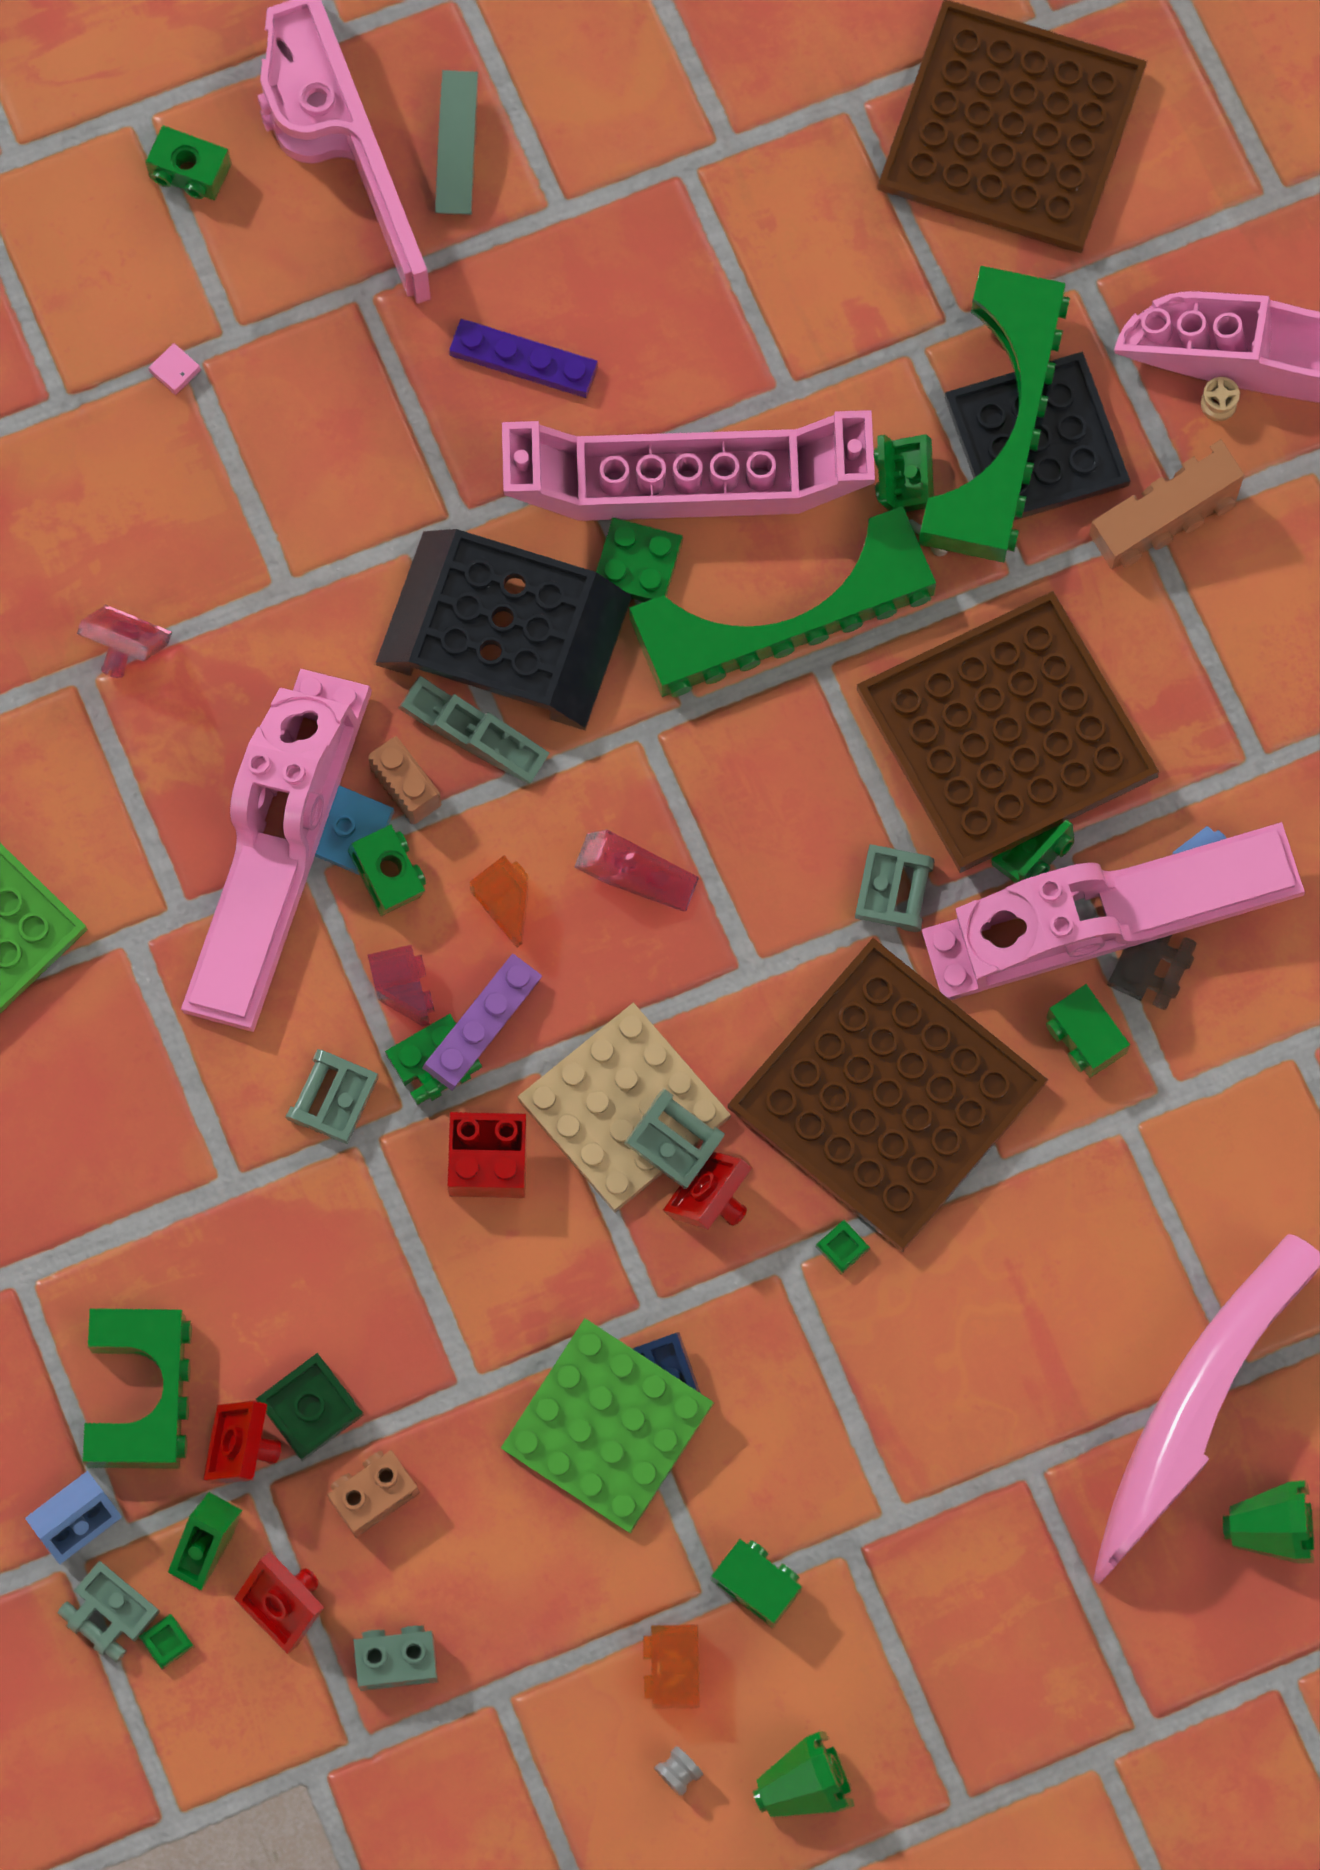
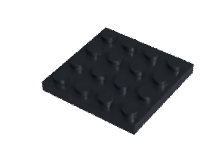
[945,351,1130,521]

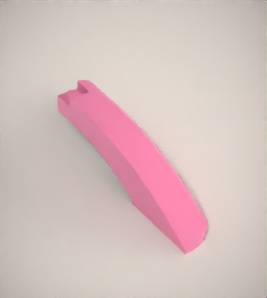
[1114,291,1320,403]
[1093,1234,1320,1584]

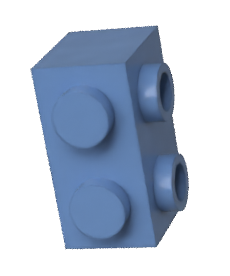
[25,1471,122,1565]

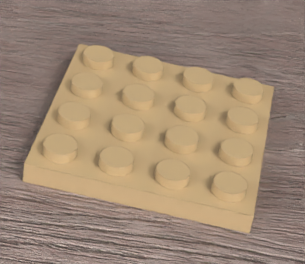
[517,1002,731,1213]

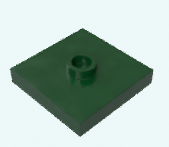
[256,1352,364,1461]

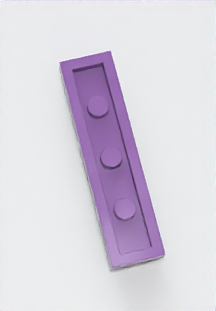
[422,953,542,1091]

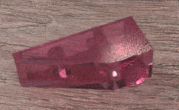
[574,829,699,912]

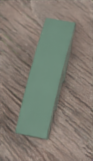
[435,70,478,215]
[399,676,549,784]

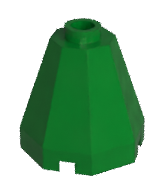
[1223,1480,1315,1564]
[753,1731,855,1817]

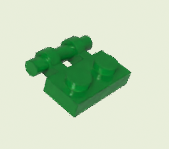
[385,1014,483,1105]

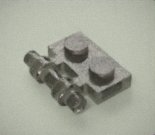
[1107,935,1197,1010]

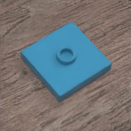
[315,785,395,875]

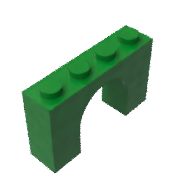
[83,1308,192,1469]

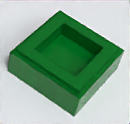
[816,1220,870,1275]
[139,1614,194,1669]

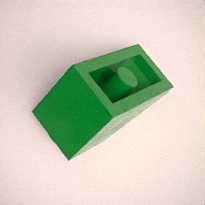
[168,1492,243,1590]

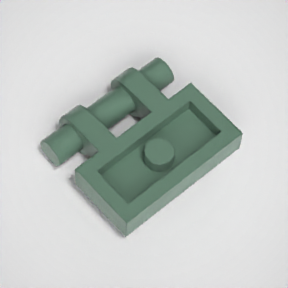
[57,1560,160,1663]

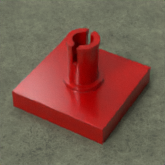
[663,1151,752,1229]
[203,1401,282,1484]
[234,1551,324,1654]

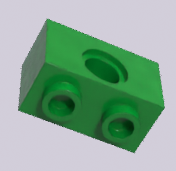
[145,125,231,201]
[347,824,426,916]

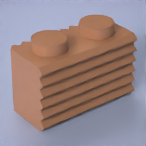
[369,736,442,824]

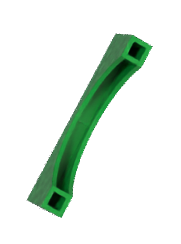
[919,265,1070,563]
[629,506,936,697]

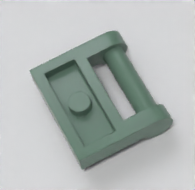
[855,844,935,932]
[285,1049,379,1145]
[624,1088,725,1189]

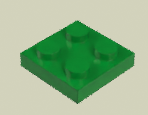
[596,517,683,602]

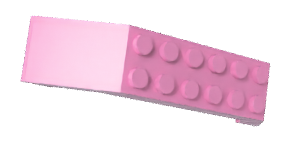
[502,410,875,521]

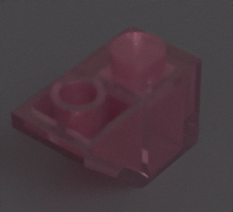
[368,945,435,1027]

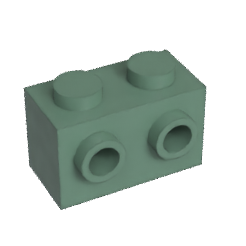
[354,1626,438,1691]

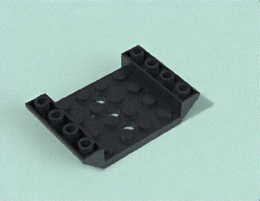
[376,529,632,731]

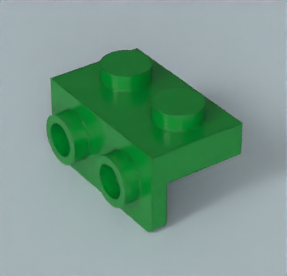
[874,434,934,512]
[991,820,1074,883]

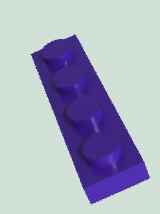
[449,319,598,398]

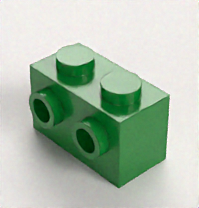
[1046,984,1130,1078]
[711,1539,802,1628]

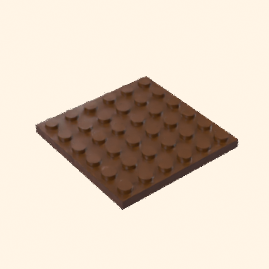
[877,0,1147,254]
[857,591,1159,873]
[728,938,1048,1252]

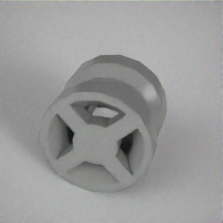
[654,1746,703,1796]

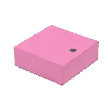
[149,343,201,395]

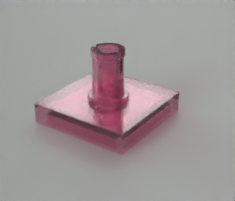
[77,605,172,678]

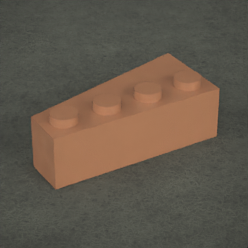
[1089,439,1244,569]

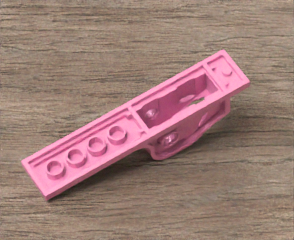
[257,0,431,304]
[181,669,372,1032]
[921,822,1305,1000]

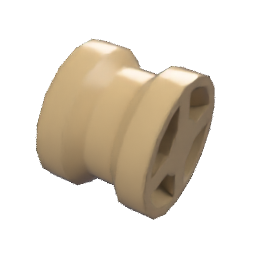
[1200,377,1240,421]

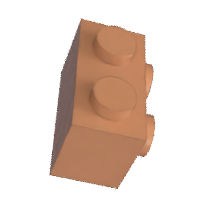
[327,1450,420,1538]

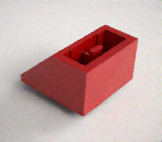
[447,1112,526,1198]

